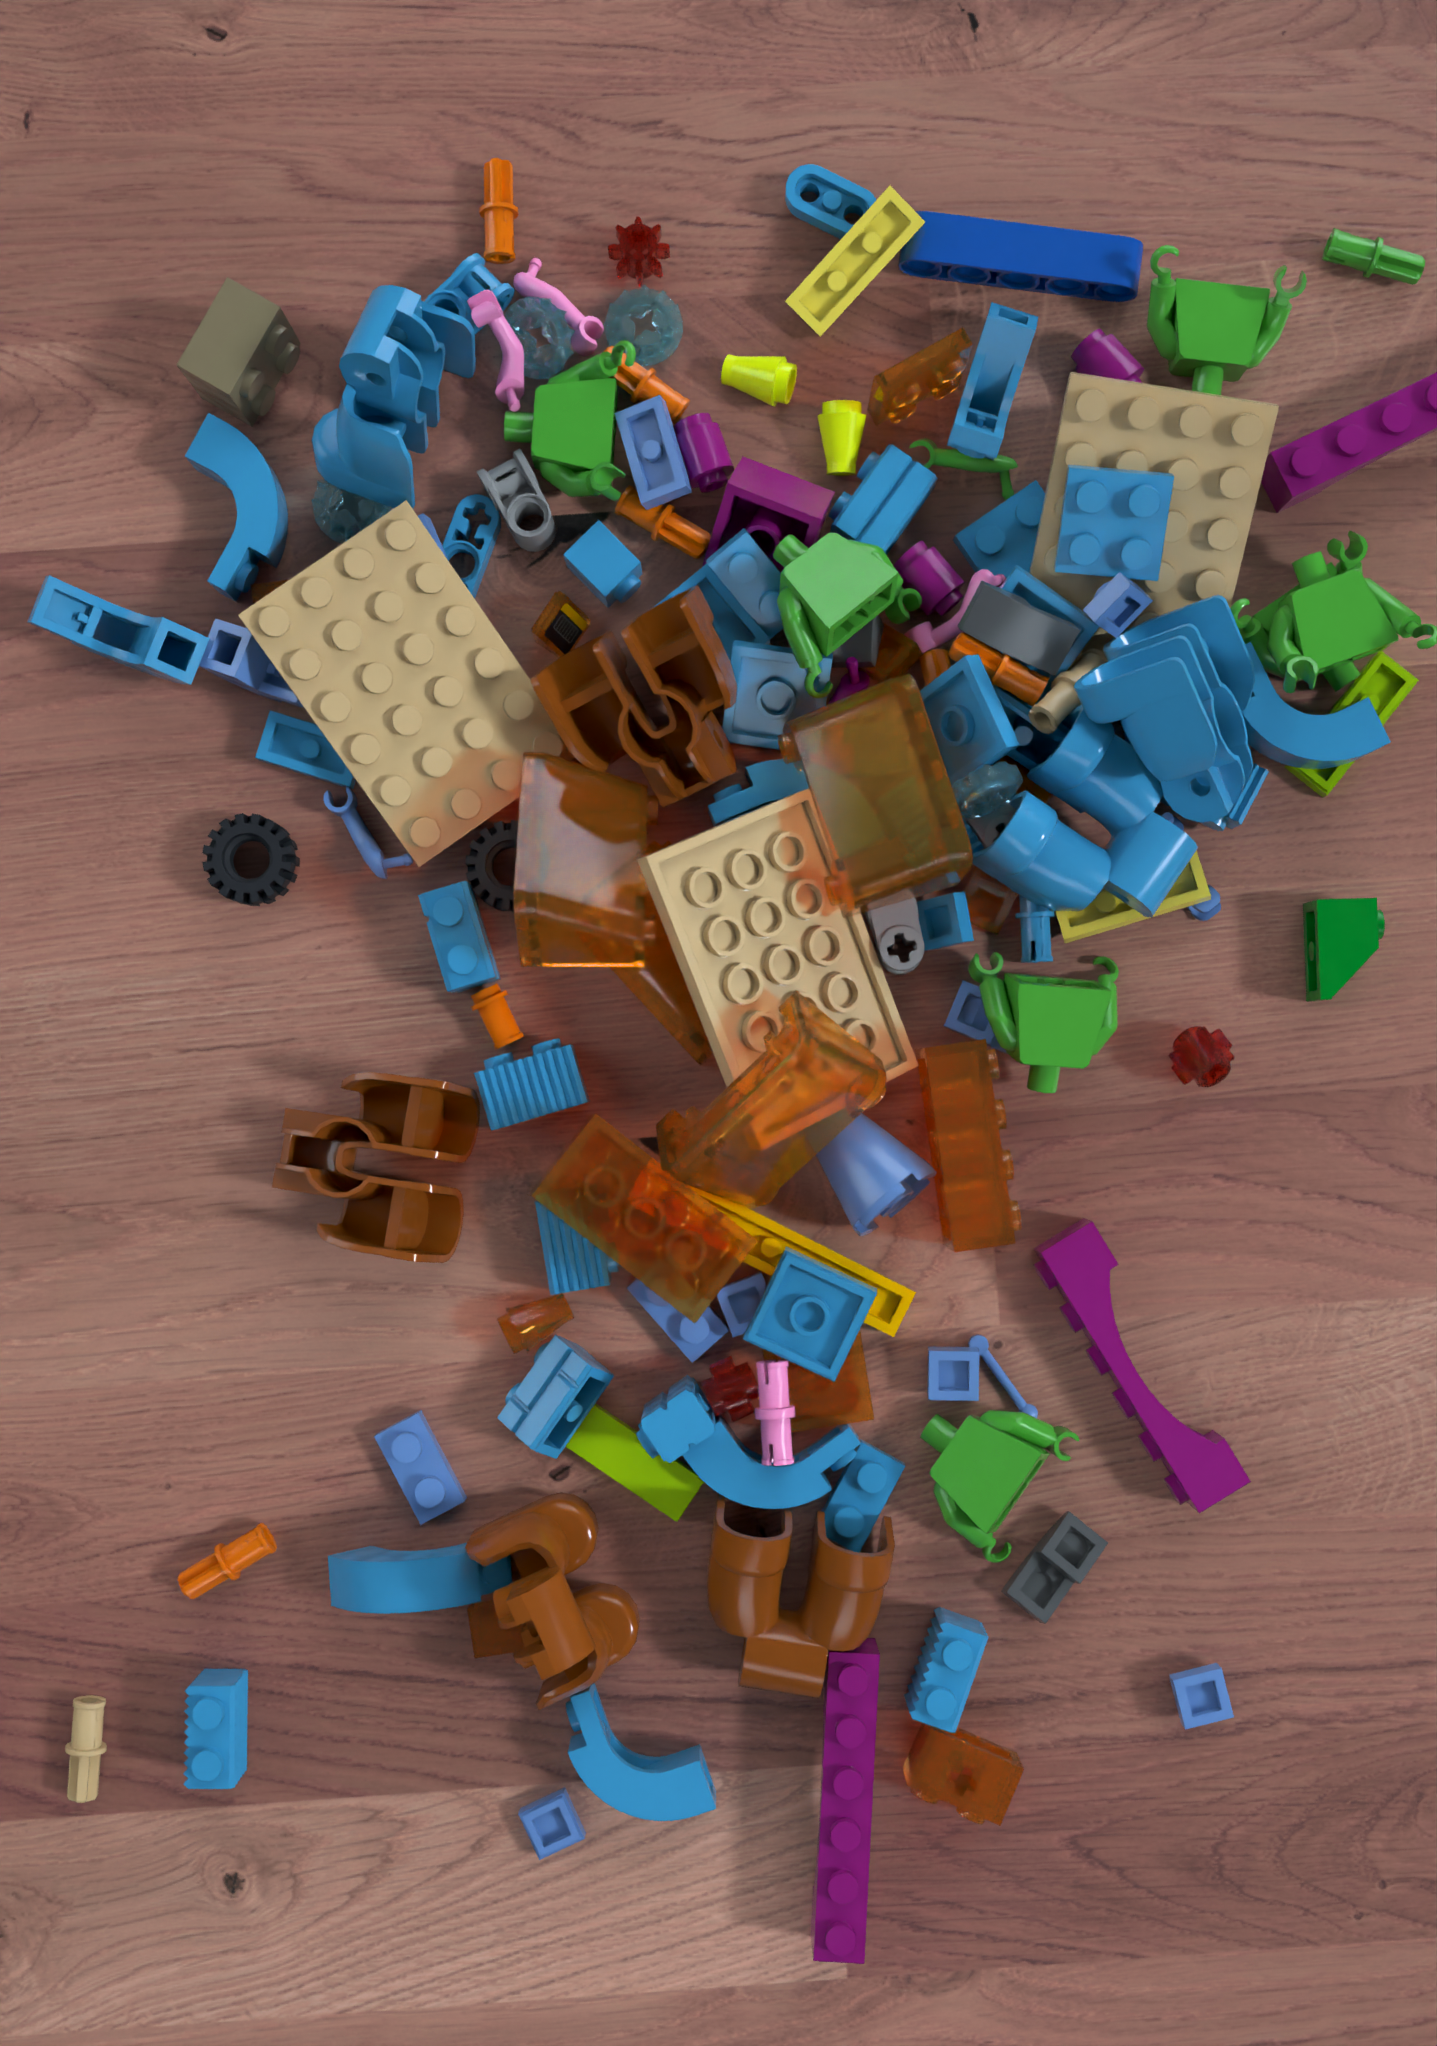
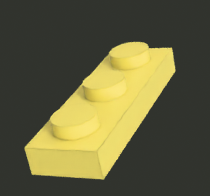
[785,185,925,337]
[1055,850,1211,943]

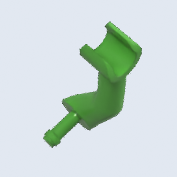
[909,438,1018,499]

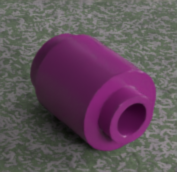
[1071,329,1144,383]
[673,413,734,493]
[893,541,965,617]

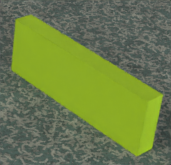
[1284,651,1419,798]
[565,1403,704,1522]

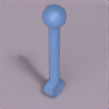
[968,1334,1038,1418]

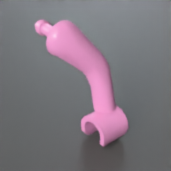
[513,258,604,356]
[467,290,525,412]
[904,569,1006,656]

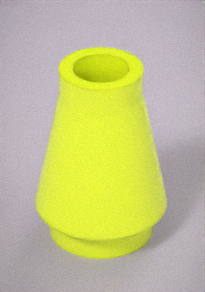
[721,354,797,407]
[817,400,867,476]

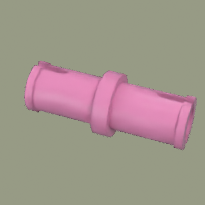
[754,1360,795,1466]

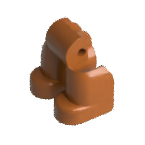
[531,585,737,808]
[272,1072,480,1263]
[465,1492,640,1710]
[707,1493,895,1698]

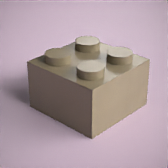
[176,277,301,427]

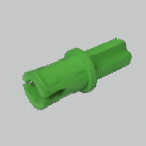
[1322,228,1425,285]

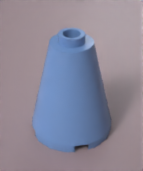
[802,1102,937,1236]

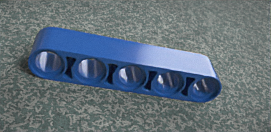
[898,211,1143,302]

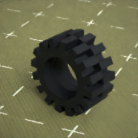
[202,813,300,906]
[465,820,558,913]

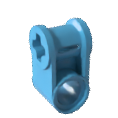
[424,253,515,335]

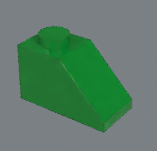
[1303,898,1385,1002]

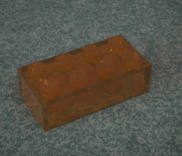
[915,1039,1022,1252]
[528,1113,758,1323]

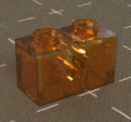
[902,1723,1024,1826]

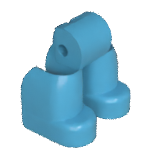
[312,285,476,509]
[1074,595,1255,822]
[969,705,1198,918]

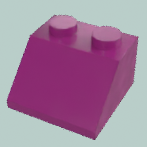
[702,456,835,572]

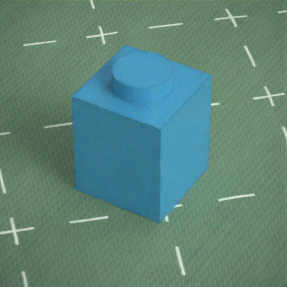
[563,520,643,608]

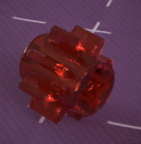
[608,217,670,286]
[1169,1026,1235,1087]
[702,1356,759,1422]

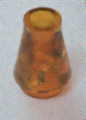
[497,1293,574,1354]

